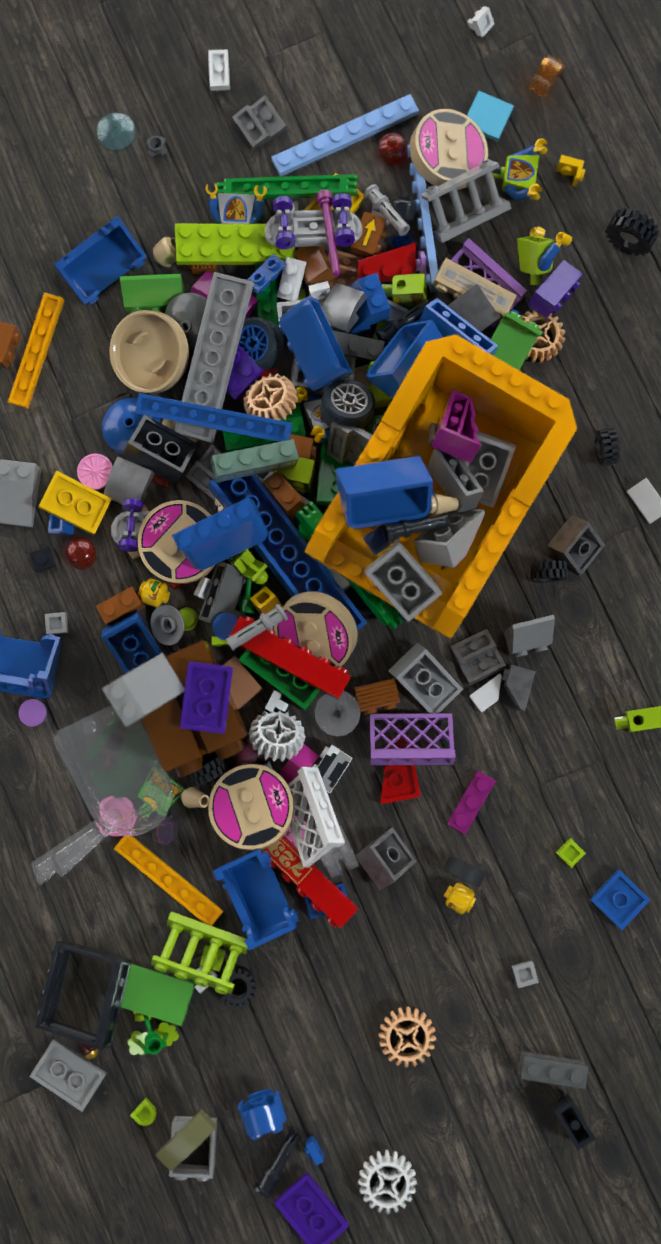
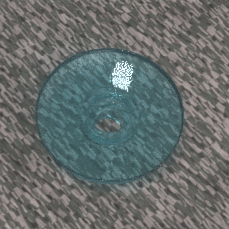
[97,113,135,150]

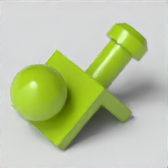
[230,549,268,584]

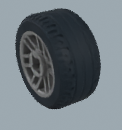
[320,379,375,430]

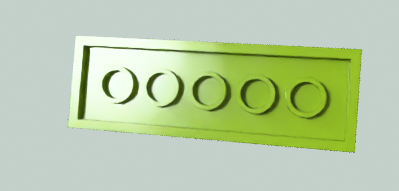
[175,223,295,265]

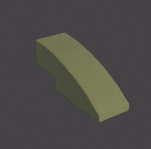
[155,1108,217,1171]

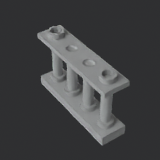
[421,159,511,243]

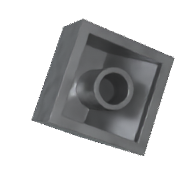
[547,515,605,576]
[355,827,417,890]

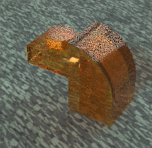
[528,54,566,98]

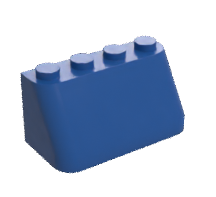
[278,296,353,392]
[366,320,443,399]
[336,456,433,528]
[172,497,268,570]

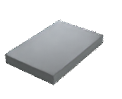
[29,1038,107,1112]

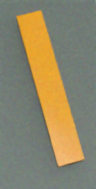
[8,292,64,409]
[114,832,224,926]

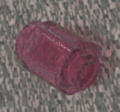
[233,739,259,766]

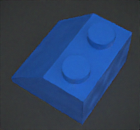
[350,273,391,331]

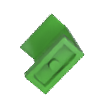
[491,311,543,370]
[121,958,195,1026]

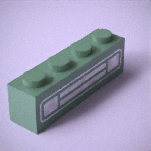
[211,439,299,483]

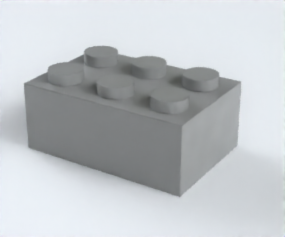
[365,540,442,622]

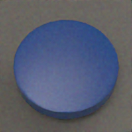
[212,613,238,641]

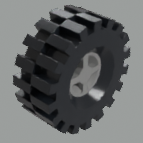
[605,208,660,256]

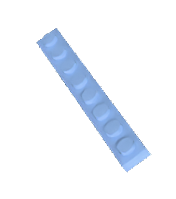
[272,94,419,177]
[407,145,438,293]

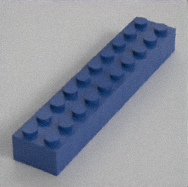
[208,475,367,631]

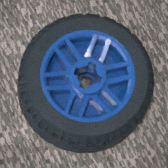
[239,317,284,372]

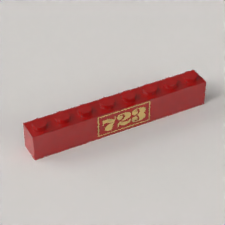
[262,836,359,928]

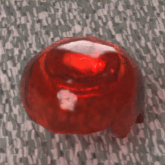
[378,132,407,165]
[65,537,97,570]

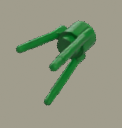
[236,576,269,613]

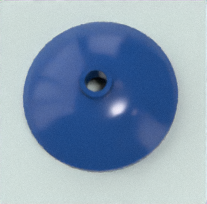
[102,398,161,455]

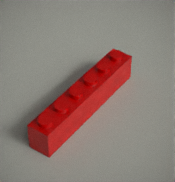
[228,616,351,700]

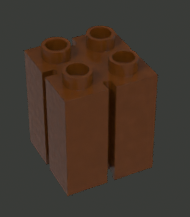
[123,640,248,778]

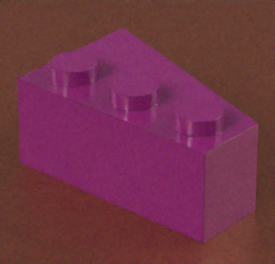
[432,390,481,463]

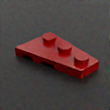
[357,243,416,283]
[380,735,421,804]

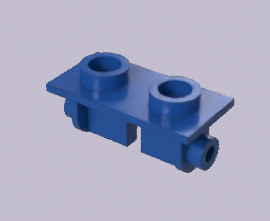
[247,254,287,295]

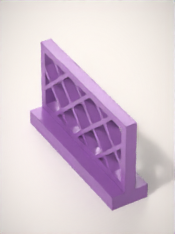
[451,238,527,329]
[370,714,455,765]

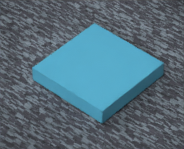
[467,91,514,142]

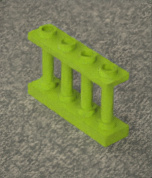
[151,912,248,995]

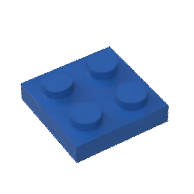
[590,869,650,930]

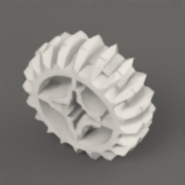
[249,710,305,762]
[358,1150,417,1214]

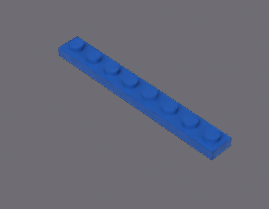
[135,393,293,442]

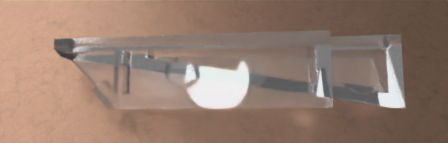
[31,808,125,885]

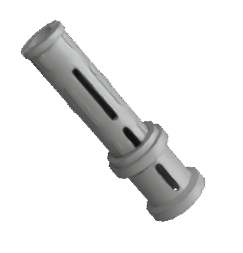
[363,184,410,236]
[226,604,288,650]

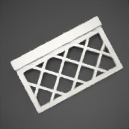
[288,767,345,867]

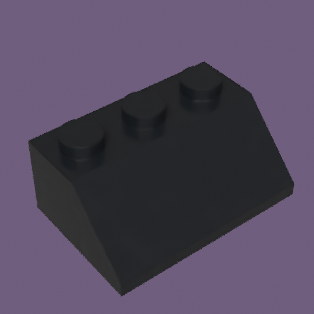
[122,414,198,485]

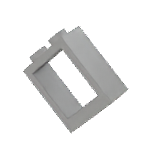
[169,1116,217,1181]

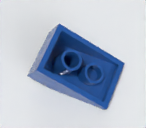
[102,610,162,674]

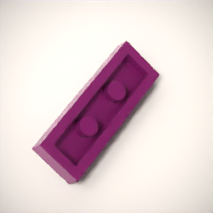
[447,770,496,835]

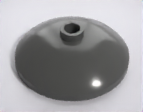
[164,292,207,353]

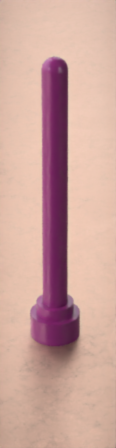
[316,190,340,277]

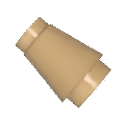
[428,494,458,516]
[181,787,209,808]

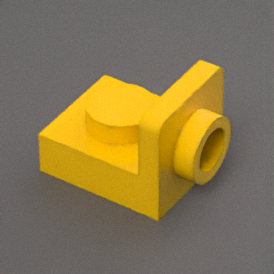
[556,155,585,187]

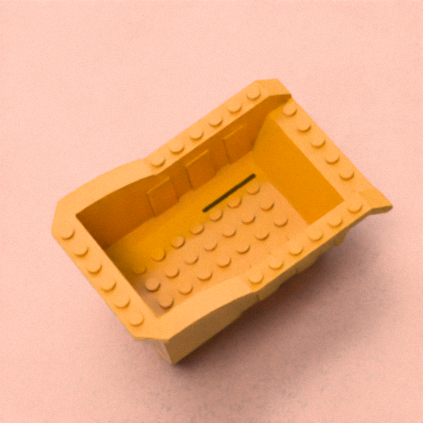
[304,335,577,639]

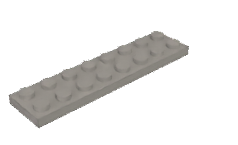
[174,272,254,443]

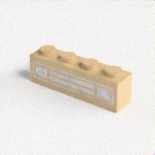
[432,258,517,321]

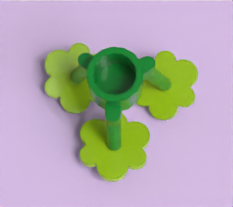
[127,1011,179,1055]

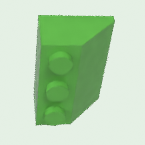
[120,274,185,315]

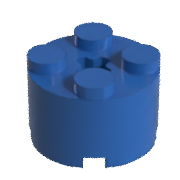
[238,1089,287,1140]

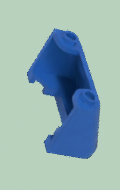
[52,216,147,305]
[0,632,61,698]
[213,849,299,950]

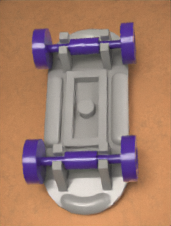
[264,193,363,249]
[111,499,203,552]

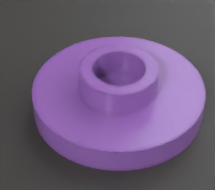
[416,251,426,278]
[19,699,47,727]

